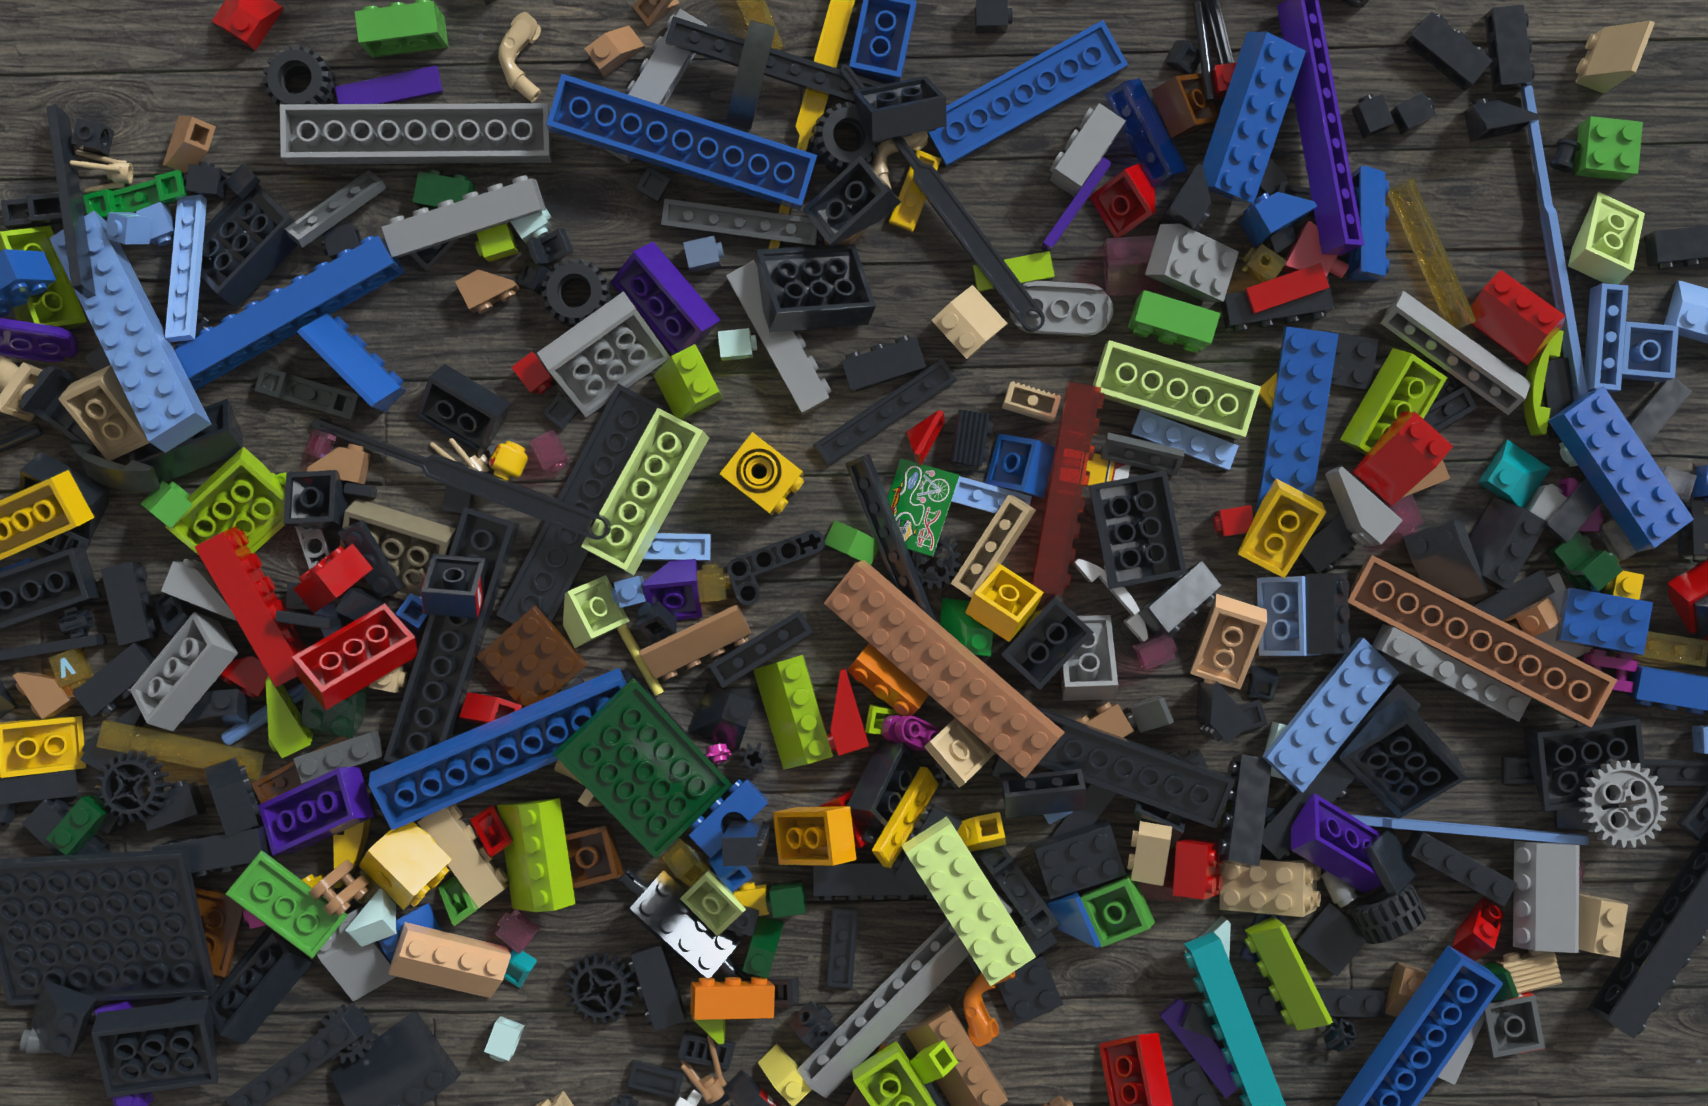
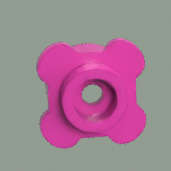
[705,744,732,765]

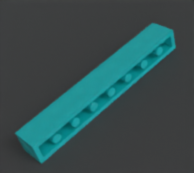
[1184,931,1286,1106]

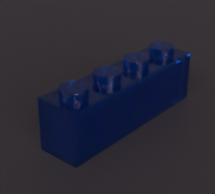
[1105,78,1187,187]

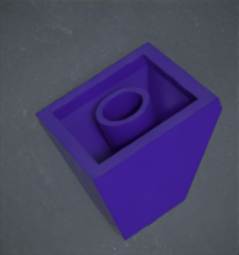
[643,559,703,620]

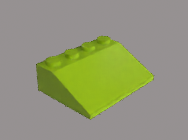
[165,447,285,555]
[497,798,575,912]

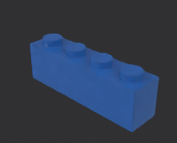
[1626,665,1708,714]

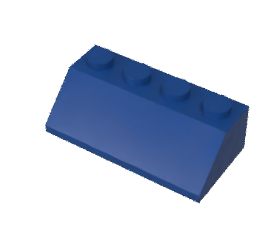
[1347,166,1389,281]
[297,314,407,412]

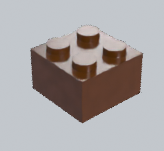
[565,823,624,889]

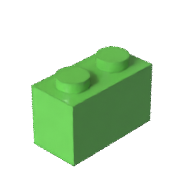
[141,480,193,528]

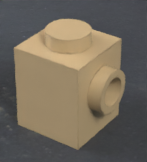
[369,665,408,693]

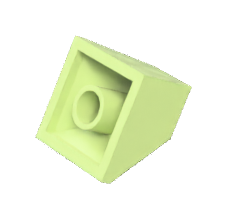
[563,575,629,648]
[680,869,746,936]

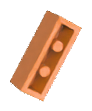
[847,643,929,716]
[690,977,775,1020]

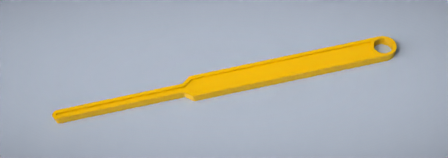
[769,0,855,249]

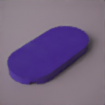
[0,318,78,362]

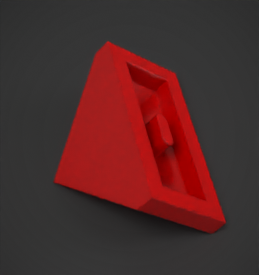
[906,410,945,465]
[470,805,513,857]

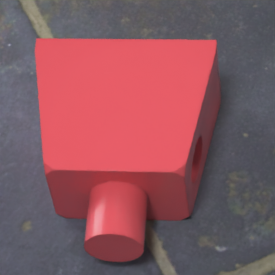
[1280,221,1349,278]

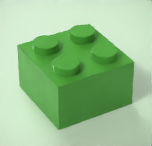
[1574,116,1643,181]
[1080,874,1155,948]

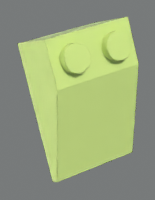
[1568,192,1645,285]

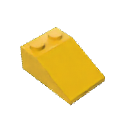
[1238,479,1326,578]
[0,716,86,778]

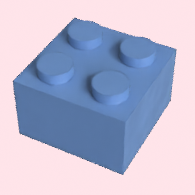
[1622,322,1679,382]

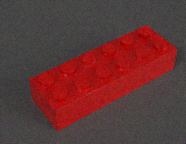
[195,526,309,687]

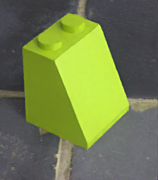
[654,344,724,420]

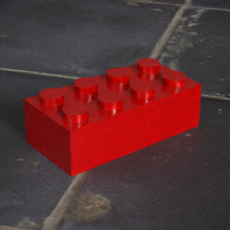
[292,604,417,710]

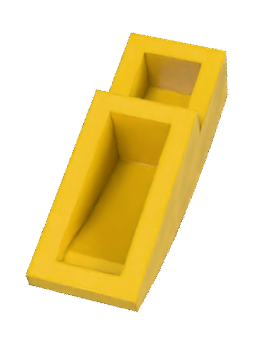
[333,819,370,888]

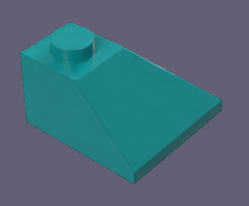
[1477,439,1551,508]

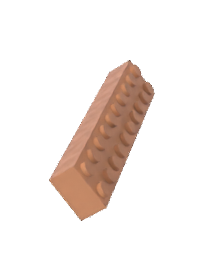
[1348,555,1617,727]
[824,560,1065,778]

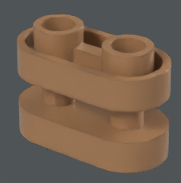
[309,859,369,917]

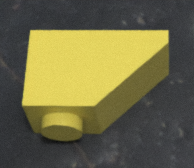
[758,1043,812,1106]

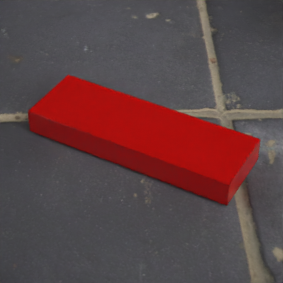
[1245,263,1330,314]

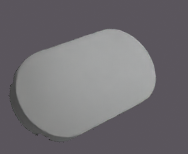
[1009,281,1113,337]

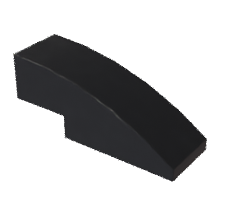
[1,190,86,230]

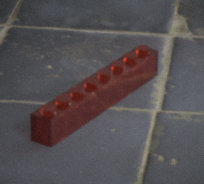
[1031,381,1104,596]

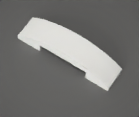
[1072,559,1148,642]

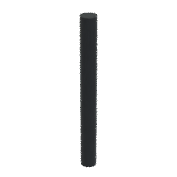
[1193,1,1216,103]

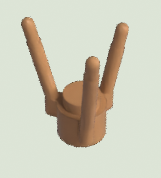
[680,1035,726,1104]

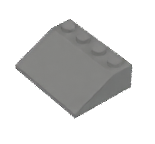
[537,291,670,417]

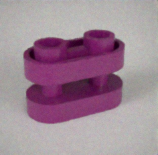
[1583,649,1638,693]
[882,715,940,751]

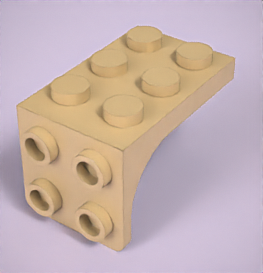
[924,718,996,788]
[1220,859,1321,917]

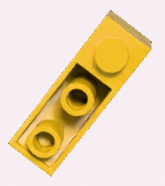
[957,812,1006,852]

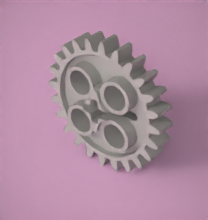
[1579,761,1668,848]

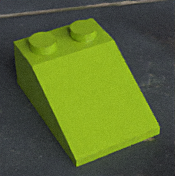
[852,1041,936,1106]

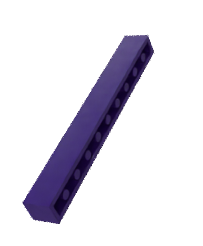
[1277,0,1364,255]

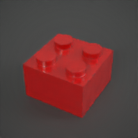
[293,544,373,614]
[1173,838,1223,900]

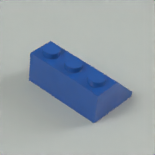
[1238,192,1317,248]

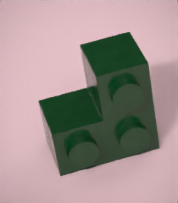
[1545,531,1623,591]

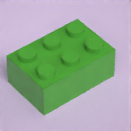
[355,0,449,58]
[1128,290,1220,353]

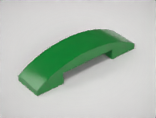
[83,170,186,220]

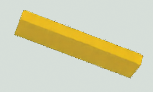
[872,767,939,868]

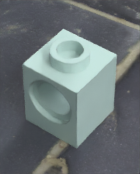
[718,328,757,361]
[484,1016,525,1062]

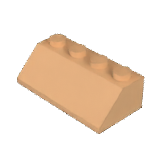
[388,922,511,998]

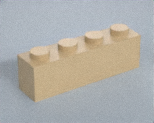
[951,495,1036,598]
[417,804,509,908]

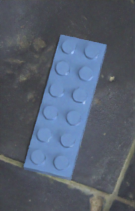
[1262,637,1399,793]

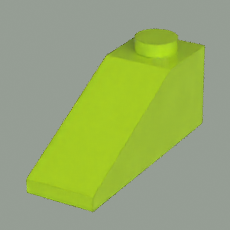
[266,675,313,758]

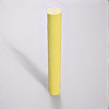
[617,623,664,696]

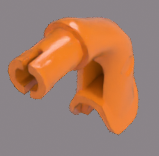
[963,971,1015,1047]

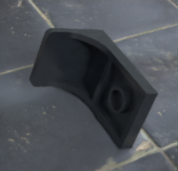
[18,366,106,459]

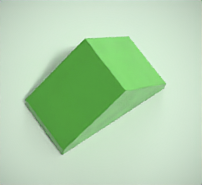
[825,520,879,565]
[438,876,483,926]

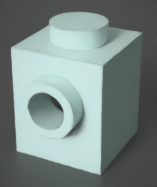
[511,209,552,244]

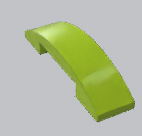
[1523,330,1564,436]

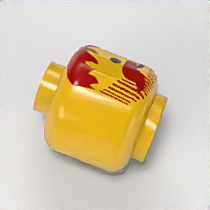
[489,441,528,480]

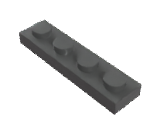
[285,170,386,248]

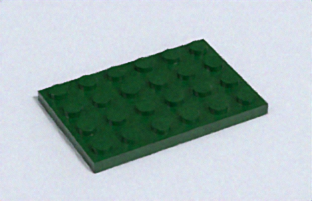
[553,678,732,859]

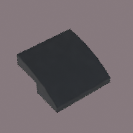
[1424,366,1477,431]

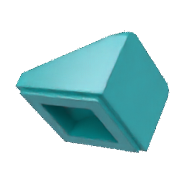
[504,947,537,988]

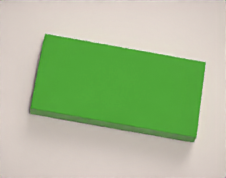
[226,850,347,959]

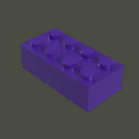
[258,766,374,855]

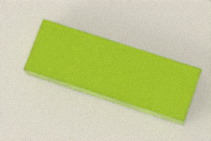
[973,251,1055,292]

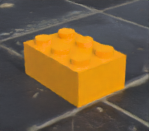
[773,806,856,866]

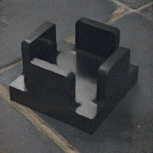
[1677,501,1708,557]

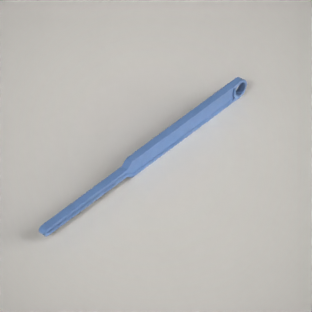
[1521,85,1588,402]
[1265,807,1589,845]

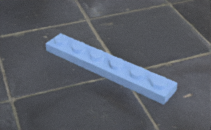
[165,194,207,342]

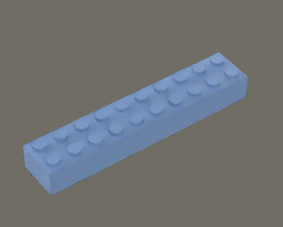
[49,211,211,453]

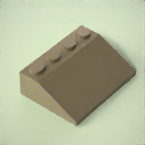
[339,498,457,600]

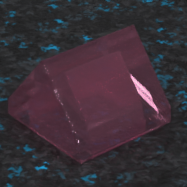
[305,428,337,459]

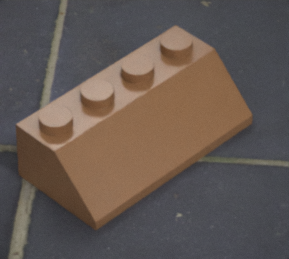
[639,605,752,681]
[905,1004,1008,1106]

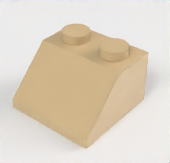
[932,285,1008,359]
[1579,894,1628,957]

